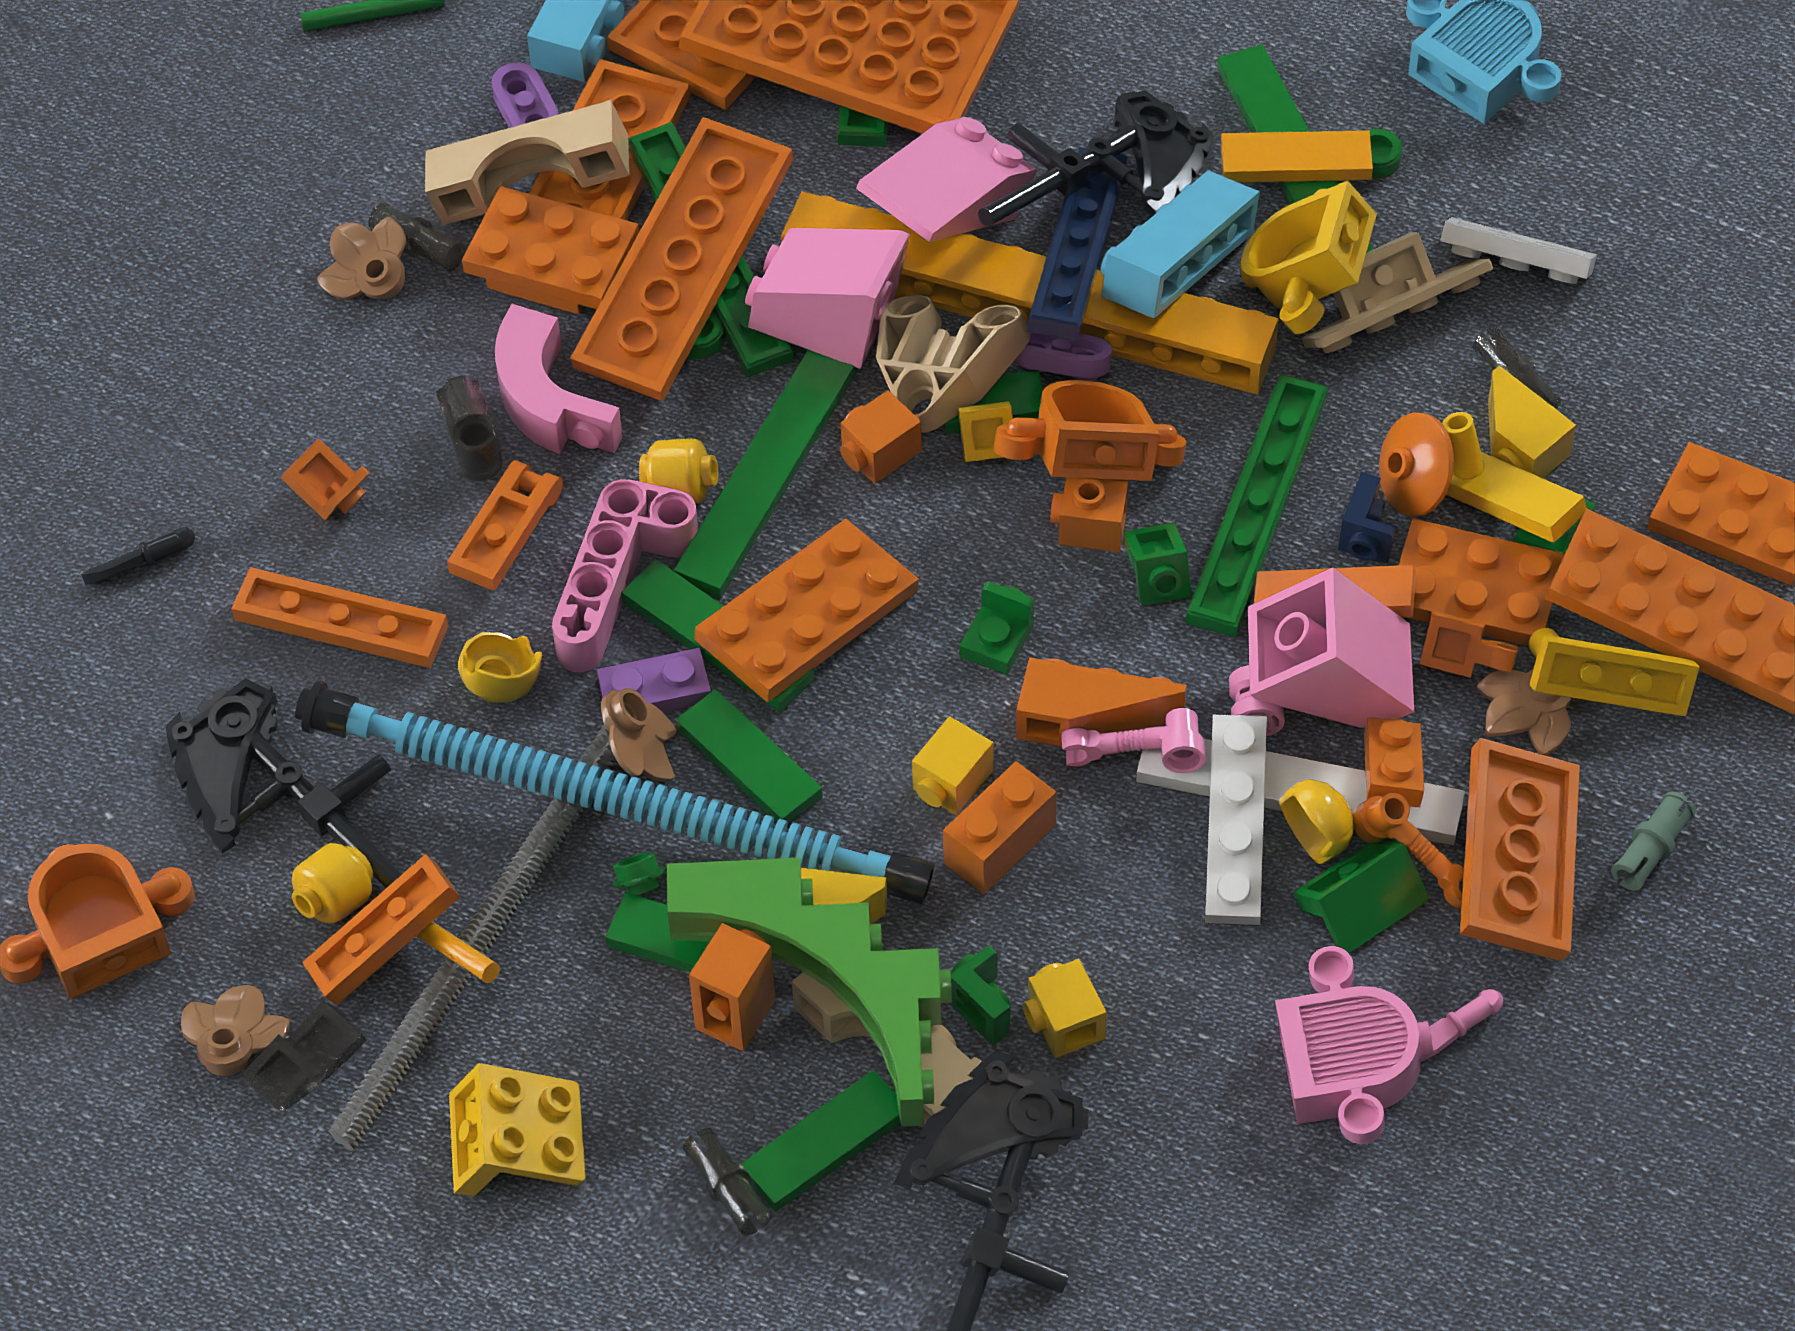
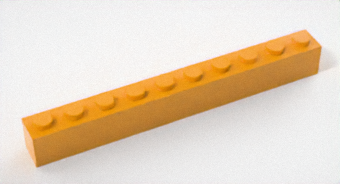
[781,191,1278,395]

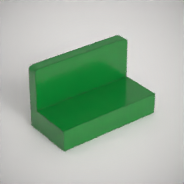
[1292,839,1429,953]

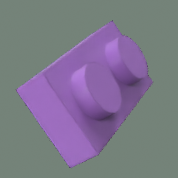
[596,648,711,712]

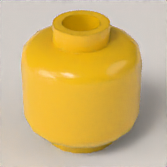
[639,438,718,504]
[291,843,374,924]

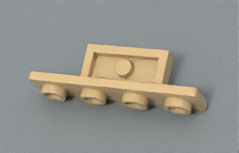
[1301,232,1493,353]

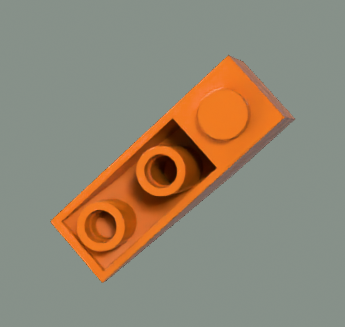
[1016,657,1187,747]

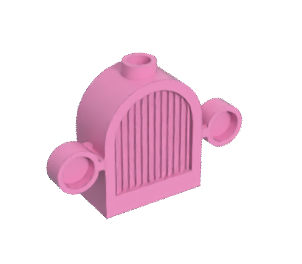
[1275,946,1433,1144]

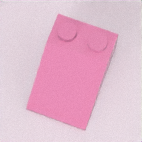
[856,117,1038,242]

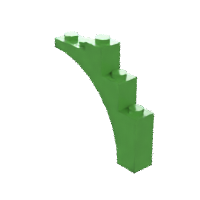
[667,858,952,1127]

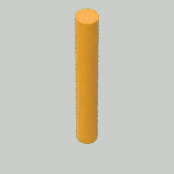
[416,922,500,983]

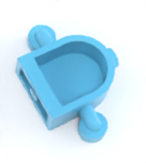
[1406,0,1561,124]

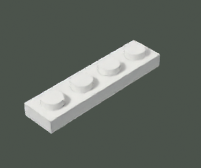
[1205,715,1267,925]

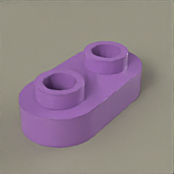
[491,63,558,128]
[1014,333,1112,381]

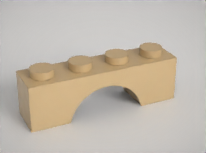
[425,100,629,225]
[792,972,982,1128]

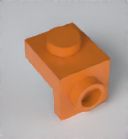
[281,438,370,521]

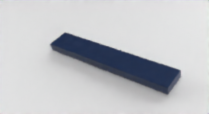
[1027,147,1128,341]

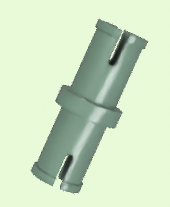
[1611,791,1696,891]

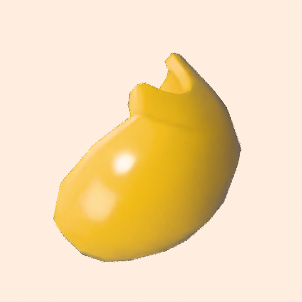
[458,632,542,703]
[1279,779,1354,864]

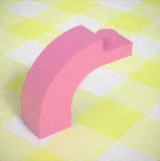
[495,304,623,454]

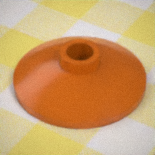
[1379,413,1454,516]

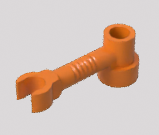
[1353,793,1464,909]

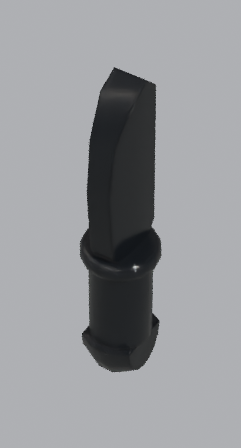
[81,527,195,585]

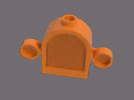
[993,380,1187,481]
[0,844,195,999]

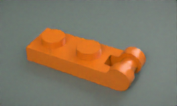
[447,460,563,591]

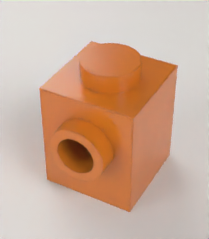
[840,390,922,484]
[1050,477,1129,552]

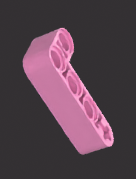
[552,479,698,672]

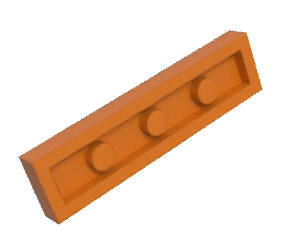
[231,567,448,668]

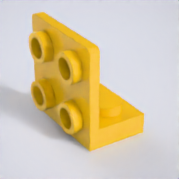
[449,1063,585,1197]

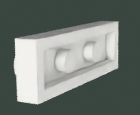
[1440,217,1597,284]

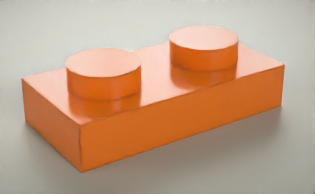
[1364,717,1424,808]

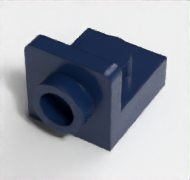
[1338,472,1395,563]

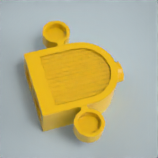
[1239,181,1377,334]

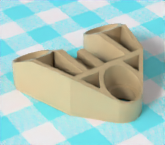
[876,295,1031,433]

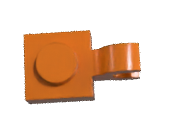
[1419,611,1519,678]

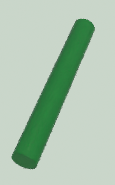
[300,0,445,32]

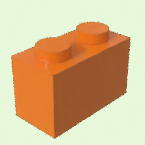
[943,761,1056,894]
[689,923,776,1052]

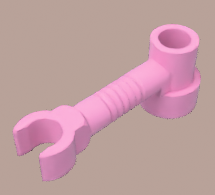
[1062,708,1205,773]

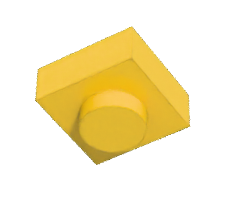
[958,401,1013,462]

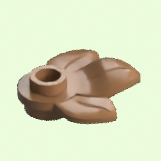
[317,216,406,300]
[1476,669,1572,756]
[601,688,677,782]
[181,985,290,1076]

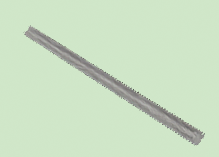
[328,725,617,1151]

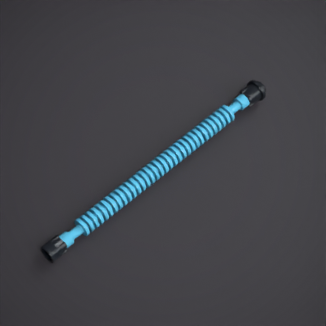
[295,680,935,905]

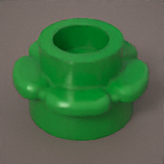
[613,852,665,895]

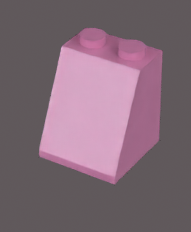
[745,228,910,369]
[1248,568,1414,729]

